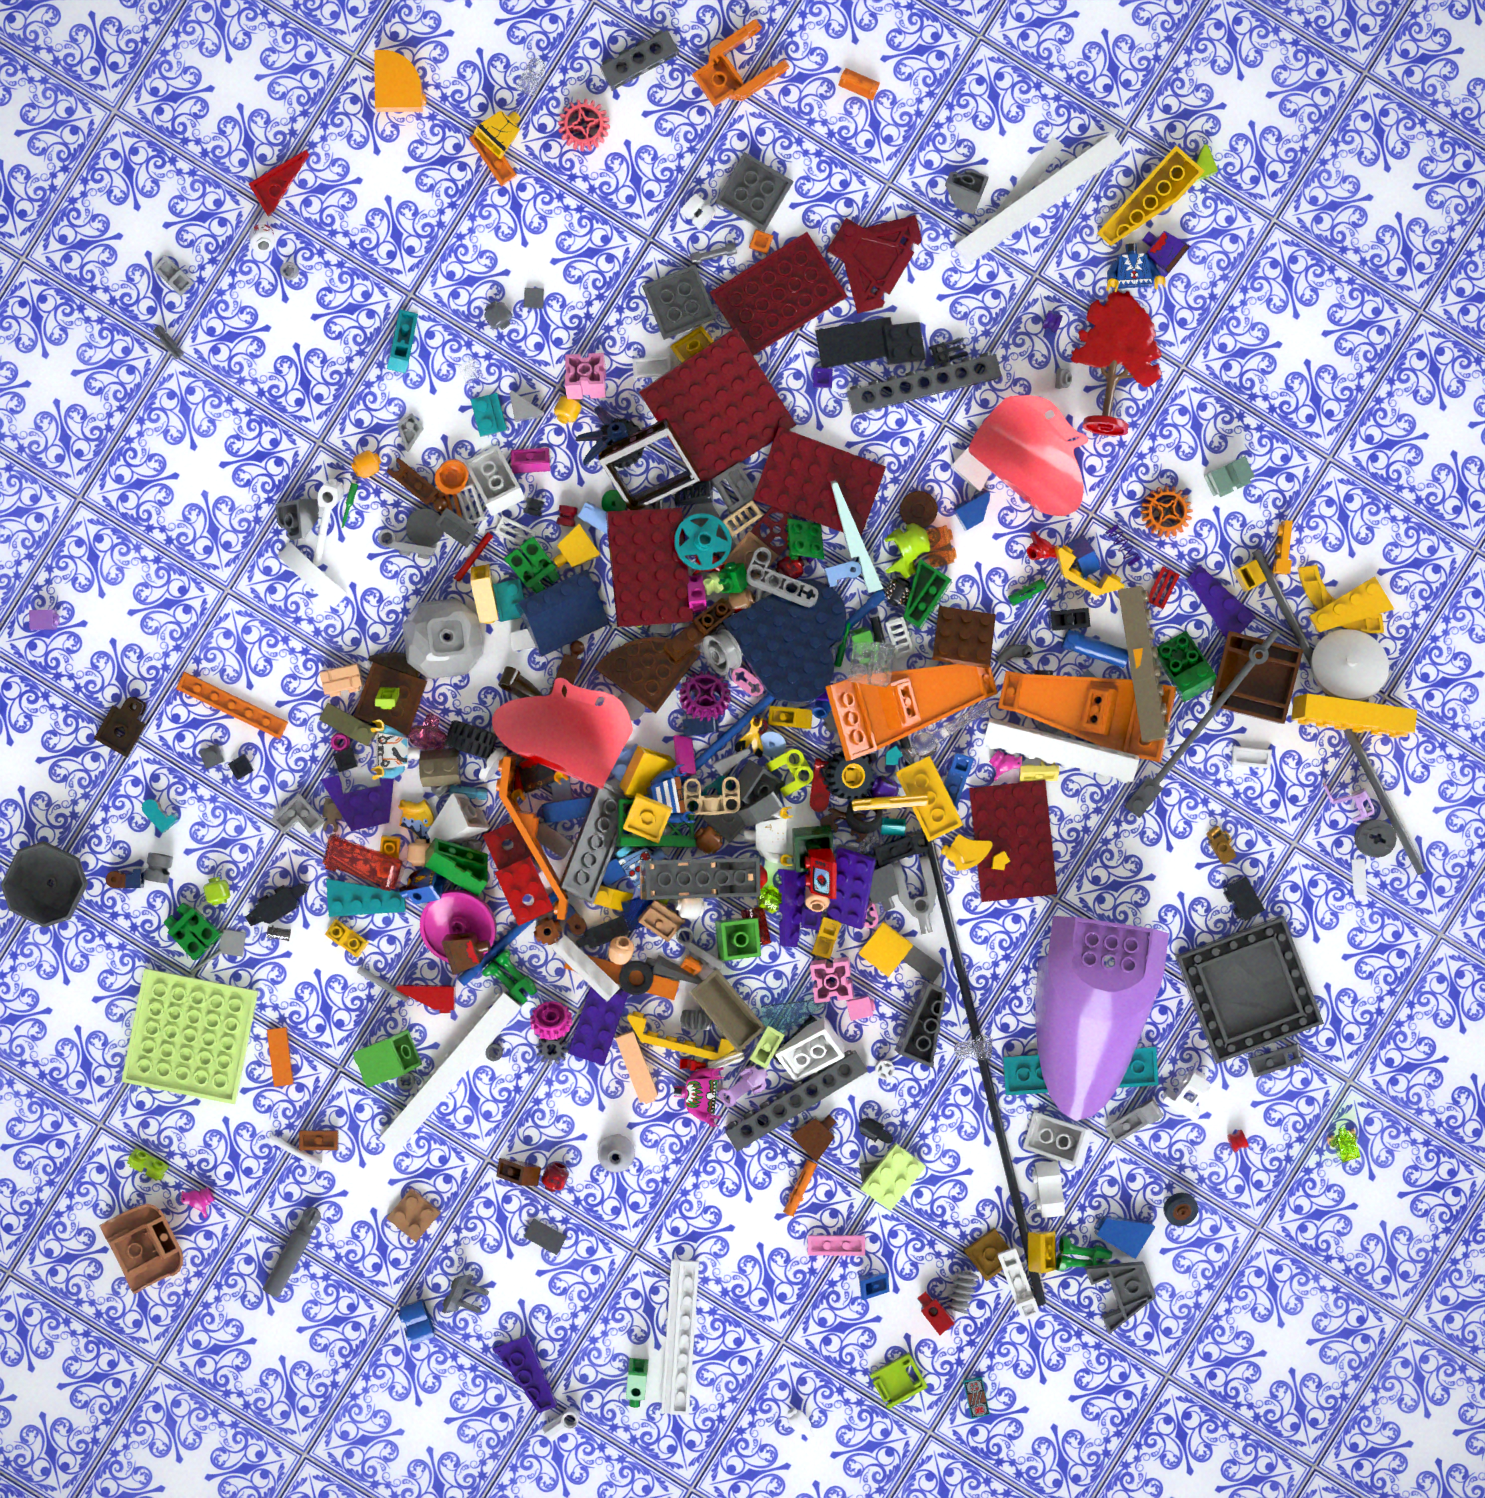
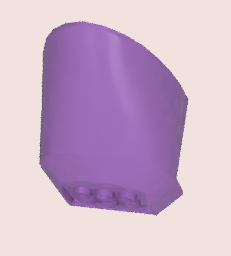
[1035,916,1169,1121]

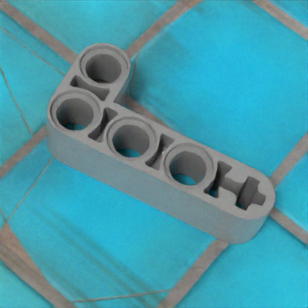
[746,547,818,607]

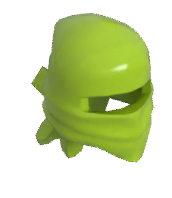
[884,523,930,579]

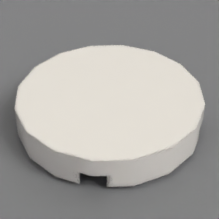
[479,747,507,782]

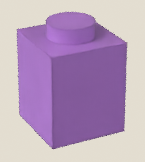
[29,610,60,630]

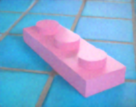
[807,1235,865,1256]

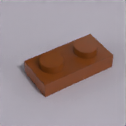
[299,1130,339,1150]

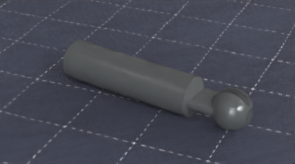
[262,1207,321,1298]

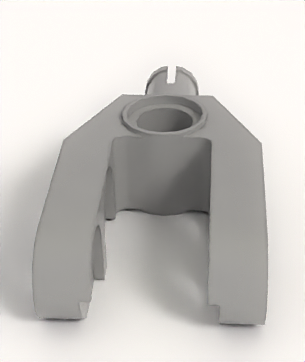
[892,855,937,935]

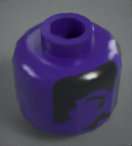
[870,775,899,798]

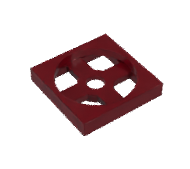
[750,507,795,556]

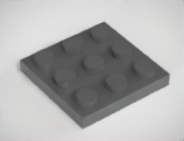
[715,152,794,232]
[642,264,717,340]

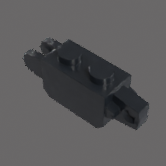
[245,883,309,926]

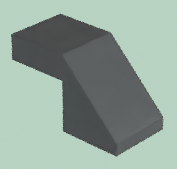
[737,791,784,827]

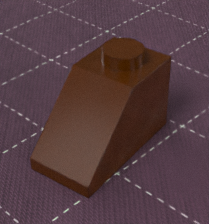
[496,1158,541,1186]

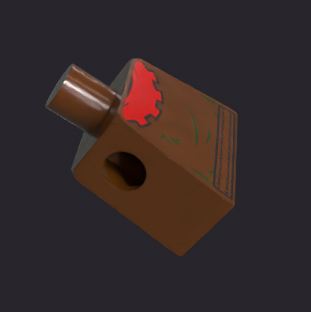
[442,932,491,975]

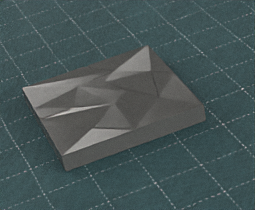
[1174,915,1324,1064]

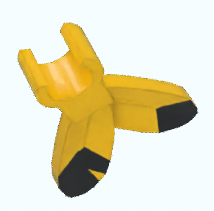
[734,715,764,758]

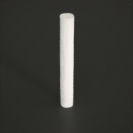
[268,1134,323,1168]

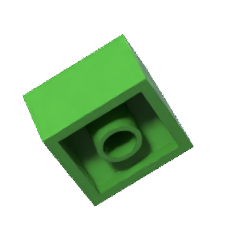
[715,918,761,961]

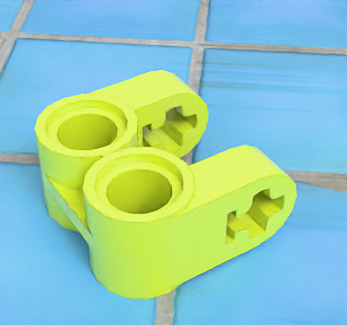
[765,749,813,797]

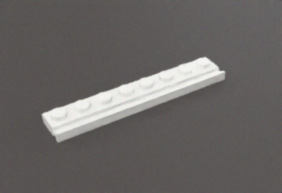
[661,1259,699,1416]

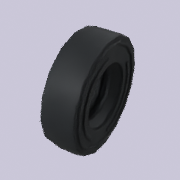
[619,961,653,995]

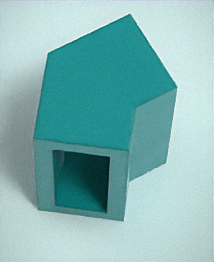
[885,746,903,765]
[880,818,906,836]

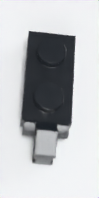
[576,915,630,948]

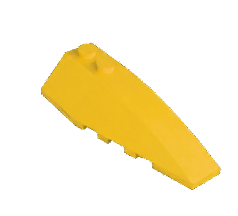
[1097,145,1205,246]

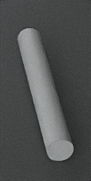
[357,966,409,1002]

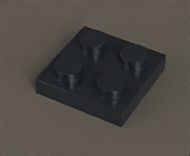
[882,322,926,365]

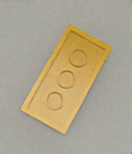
[895,756,964,842]

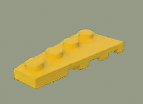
[1308,576,1394,632]

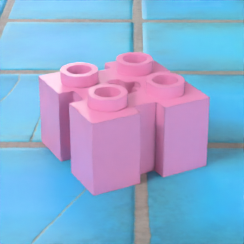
[565,353,606,399]
[810,957,854,1003]

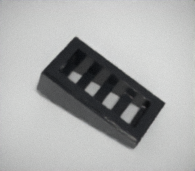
[674,480,713,506]

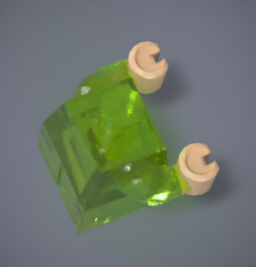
[1327,1127,1361,1163]

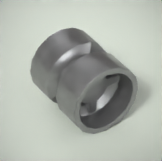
[143,852,173,884]

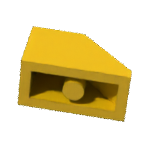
[768,706,813,729]
[593,885,633,912]

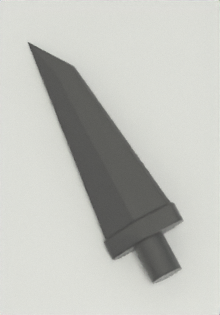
[645,955,703,984]

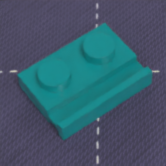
[470,393,507,437]
[493,579,525,622]

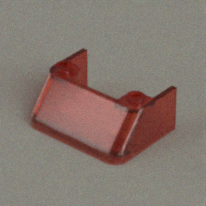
[322,833,408,891]

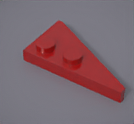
[249,150,310,217]

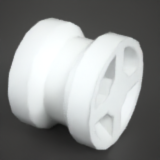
[875,1059,895,1080]

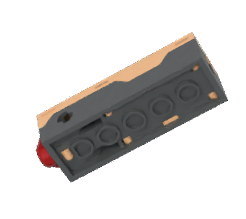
[640,858,768,900]

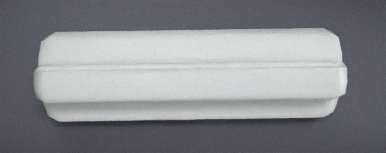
[707,1050,744,1069]

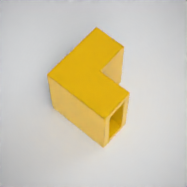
[1233,559,1267,592]

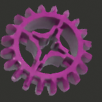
[679,671,731,721]

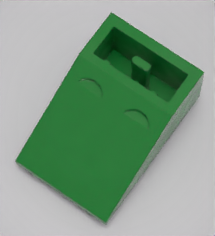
[1157,631,1216,702]

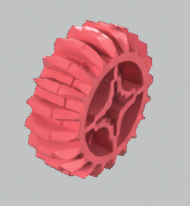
[558,99,610,152]

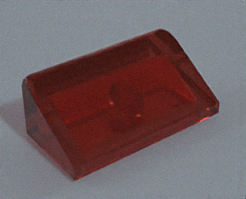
[741,906,771,946]

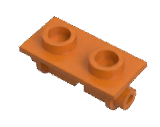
[838,68,880,101]

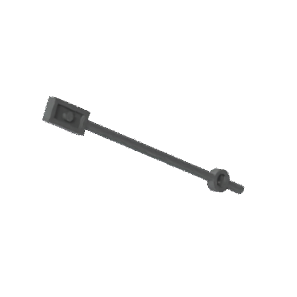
[1124,629,1280,818]

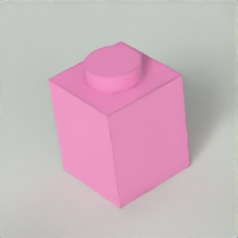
[846,995,876,1021]

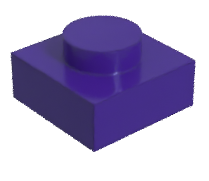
[813,368,833,389]
[800,909,822,930]

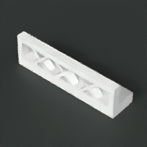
[551,935,620,1002]

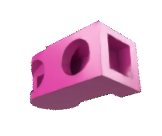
[687,575,707,612]

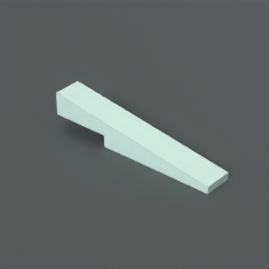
[831,481,883,593]

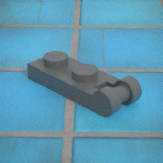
[1248,1043,1305,1078]

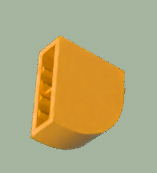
[374,50,427,112]

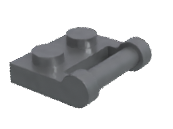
[710,463,755,514]

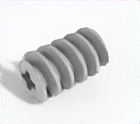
[946,1271,979,1314]

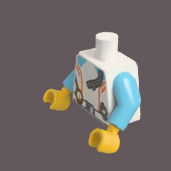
[371,720,420,780]

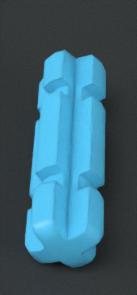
[449,785,487,800]

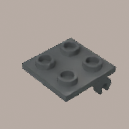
[442,1274,489,1314]

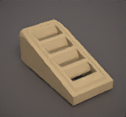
[722,500,764,537]

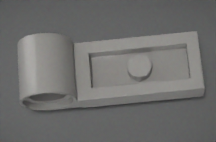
[378,529,436,559]
[676,926,724,970]
[1104,1099,1164,1145]

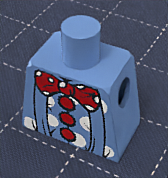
[618,847,667,891]

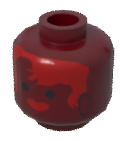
[775,555,805,579]
[541,1162,569,1192]

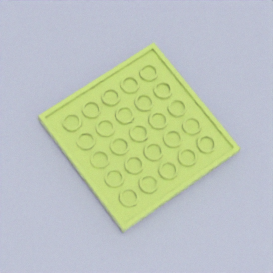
[121,968,259,1105]

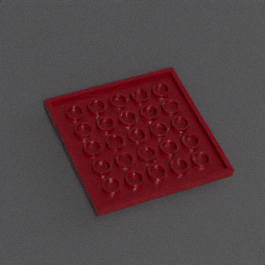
[638,328,796,482]

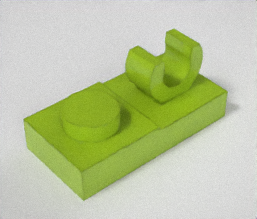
[375,687,399,709]

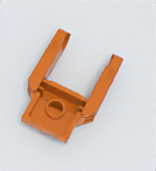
[692,19,790,107]

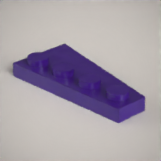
[1186,565,1256,640]
[492,1334,558,1413]

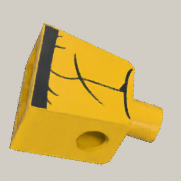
[474,111,521,159]

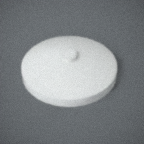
[1311,629,1389,701]

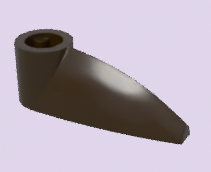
[368,652,421,678]
[498,666,543,698]

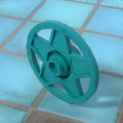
[674,513,732,570]

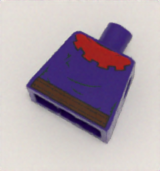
[1142,231,1191,277]

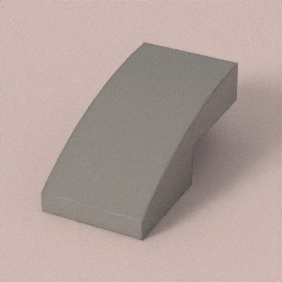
[153,255,194,296]

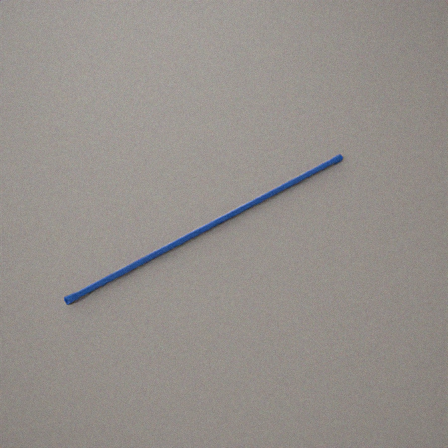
[457,590,886,986]

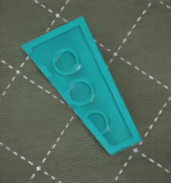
[326,878,406,917]

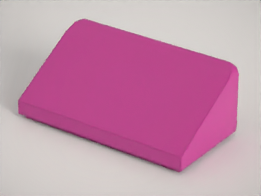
[511,447,550,474]
[673,735,696,777]

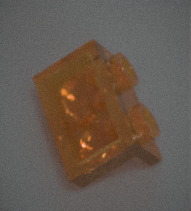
[926,525,957,568]

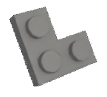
[271,793,326,835]

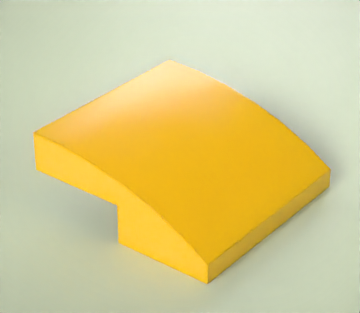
[858,921,914,977]

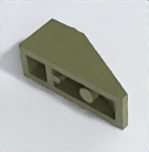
[319,703,377,746]

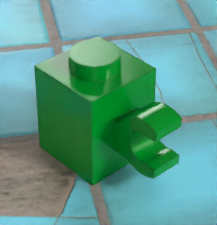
[718,562,749,593]

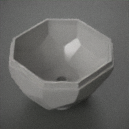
[402,598,483,679]

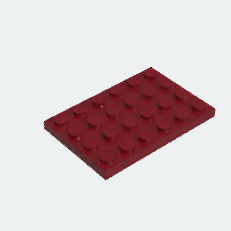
[709,232,848,356]
[752,427,886,536]
[605,507,693,627]
[969,780,1058,902]

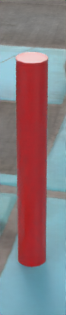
[454,532,493,583]

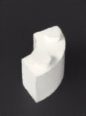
[1032,1161,1065,1218]

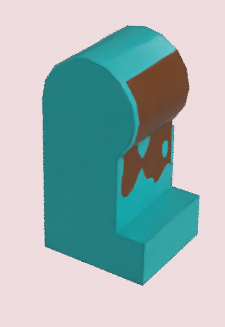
[141,799,179,833]

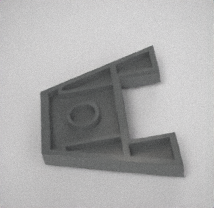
[1084,1261,1156,1334]

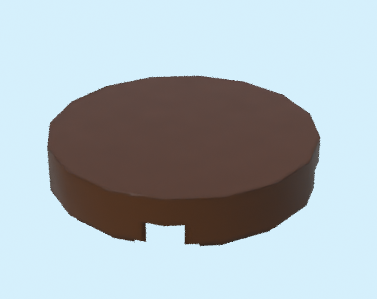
[900,491,938,528]

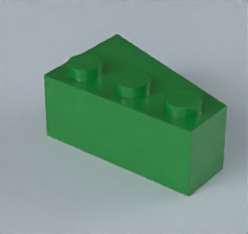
[904,559,953,630]

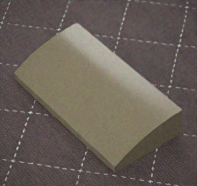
[690,969,766,1052]

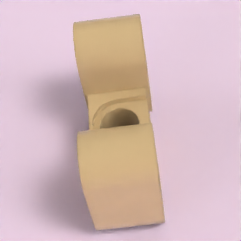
[683,776,740,815]

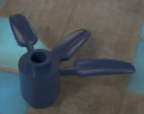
[575,406,630,466]

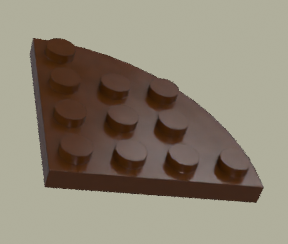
[594,637,702,714]

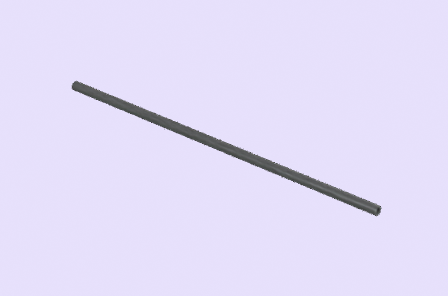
[1252,549,1426,875]

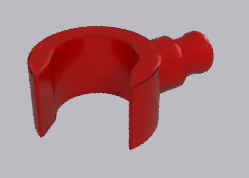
[679,1059,706,1071]

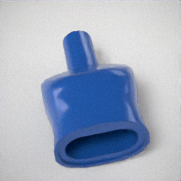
[812,700,832,719]

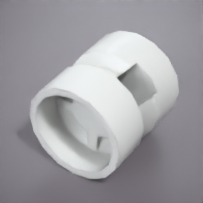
[680,194,716,230]

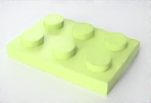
[860,1143,926,1211]

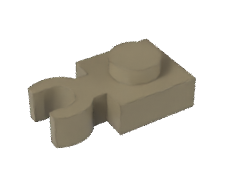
[322,798,342,832]

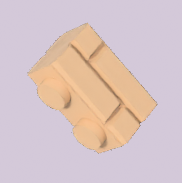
[319,663,364,697]

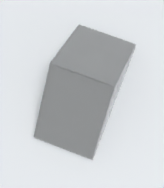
[509,390,544,422]

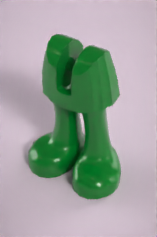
[481,948,537,1005]
[1056,1235,1113,1272]

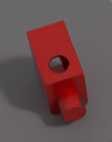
[917,1291,956,1336]

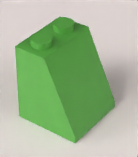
[353,1029,422,1088]

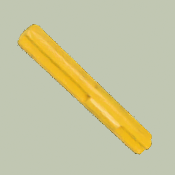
[852,794,928,811]

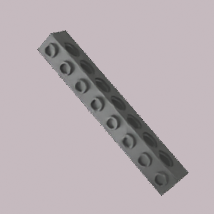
[846,352,1002,416]
[725,1049,868,1152]

